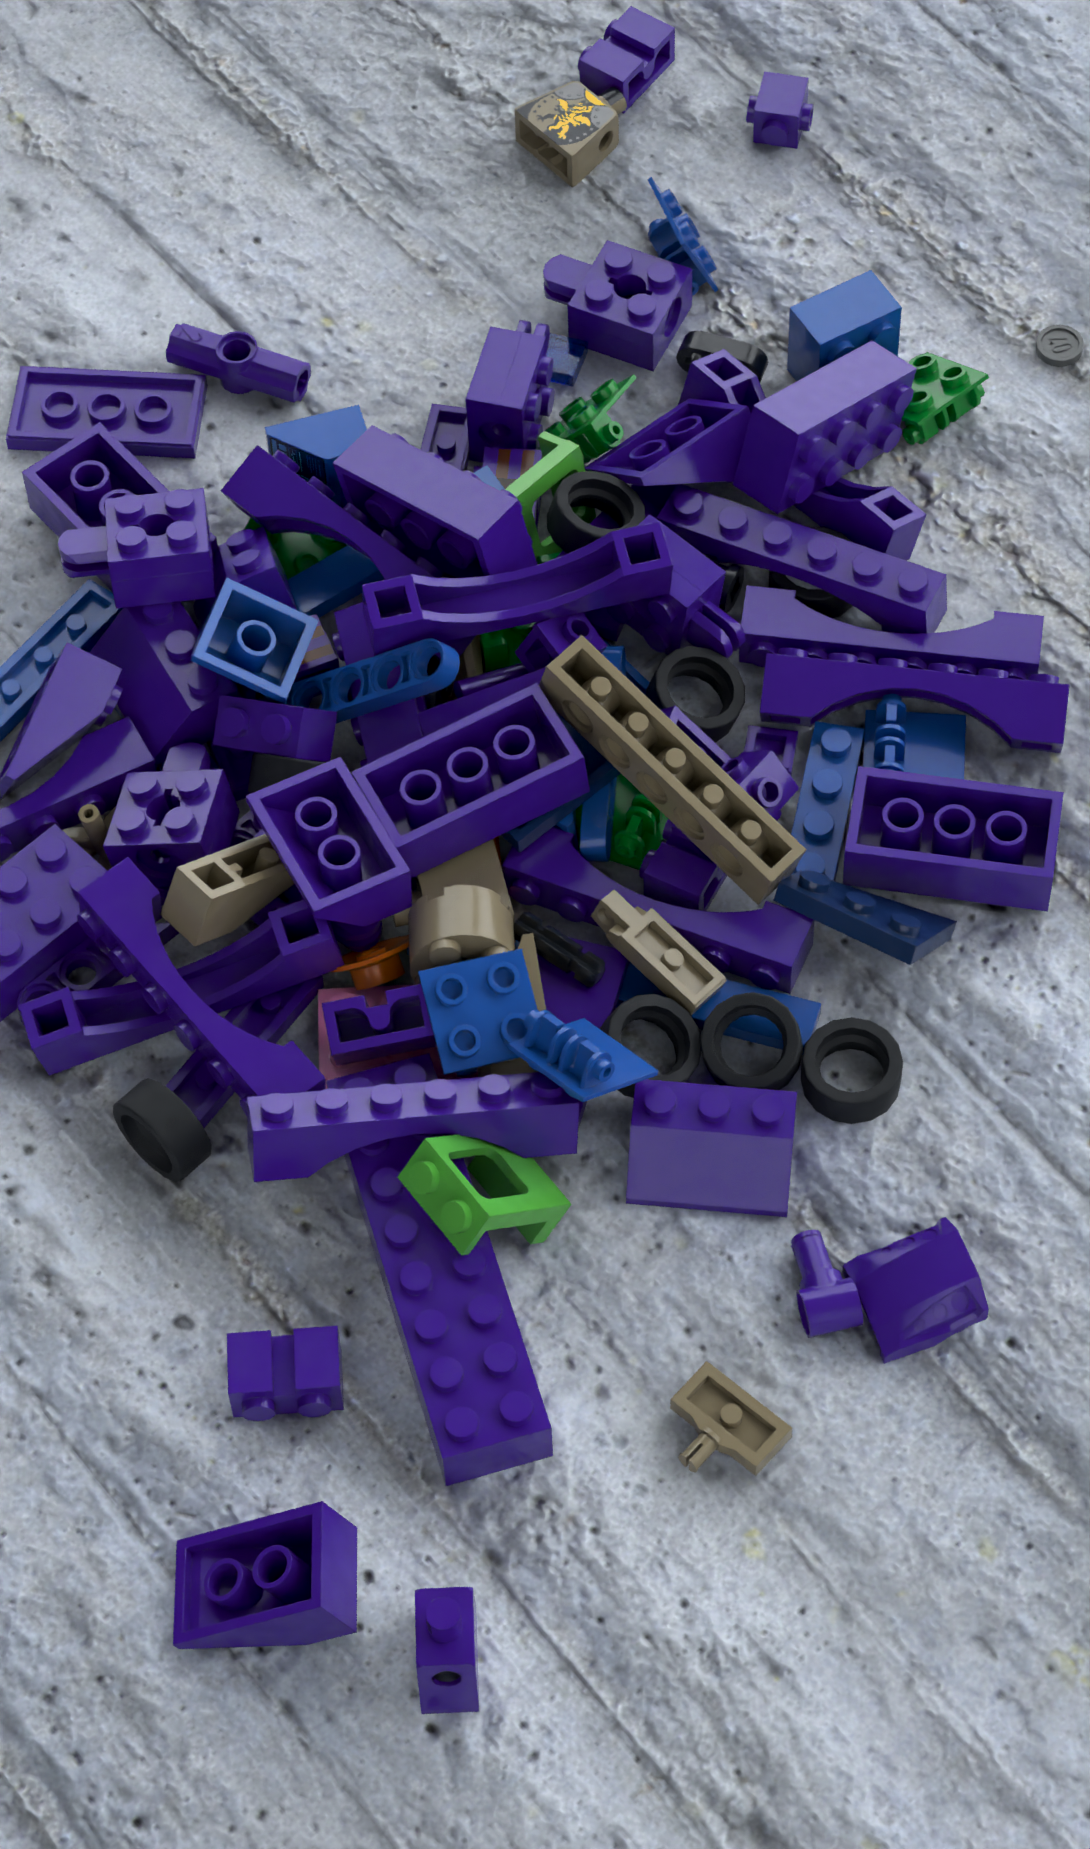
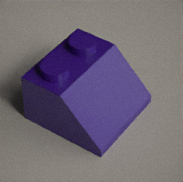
[193,526,297,632]

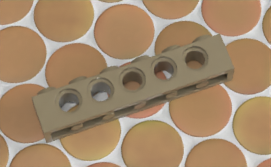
[539,635,807,905]

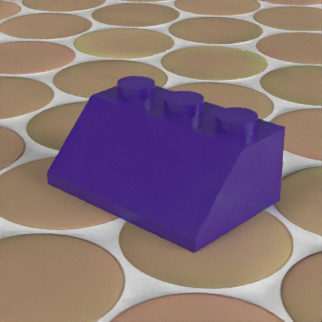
[89,601,238,766]
[246,756,412,927]
[626,1079,797,1217]

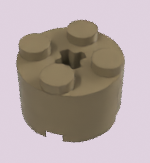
[408,885,515,985]

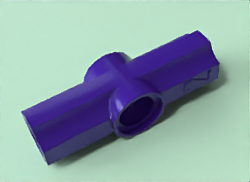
[166,323,311,403]

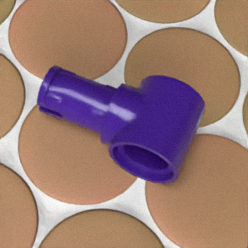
[791,1230,863,1338]

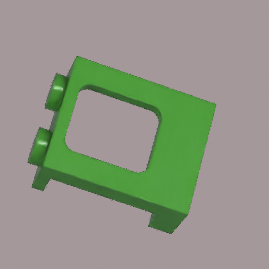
[505,431,596,559]
[397,1134,572,1255]

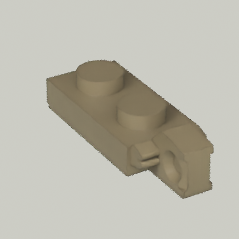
[591,890,727,1016]

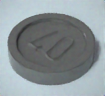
[1036,325,1084,367]

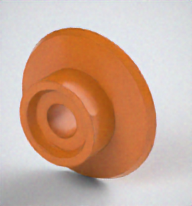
[331,935,409,990]

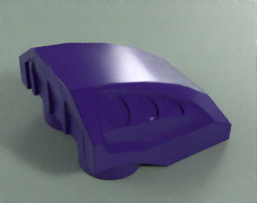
[842,1217,989,1364]

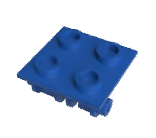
[647,177,719,296]
[863,694,966,779]
[418,948,538,1077]
[508,1009,658,1102]

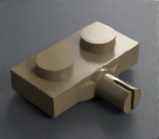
[670,1361,792,1476]

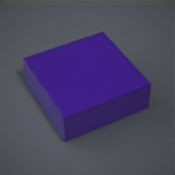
[744,725,798,777]

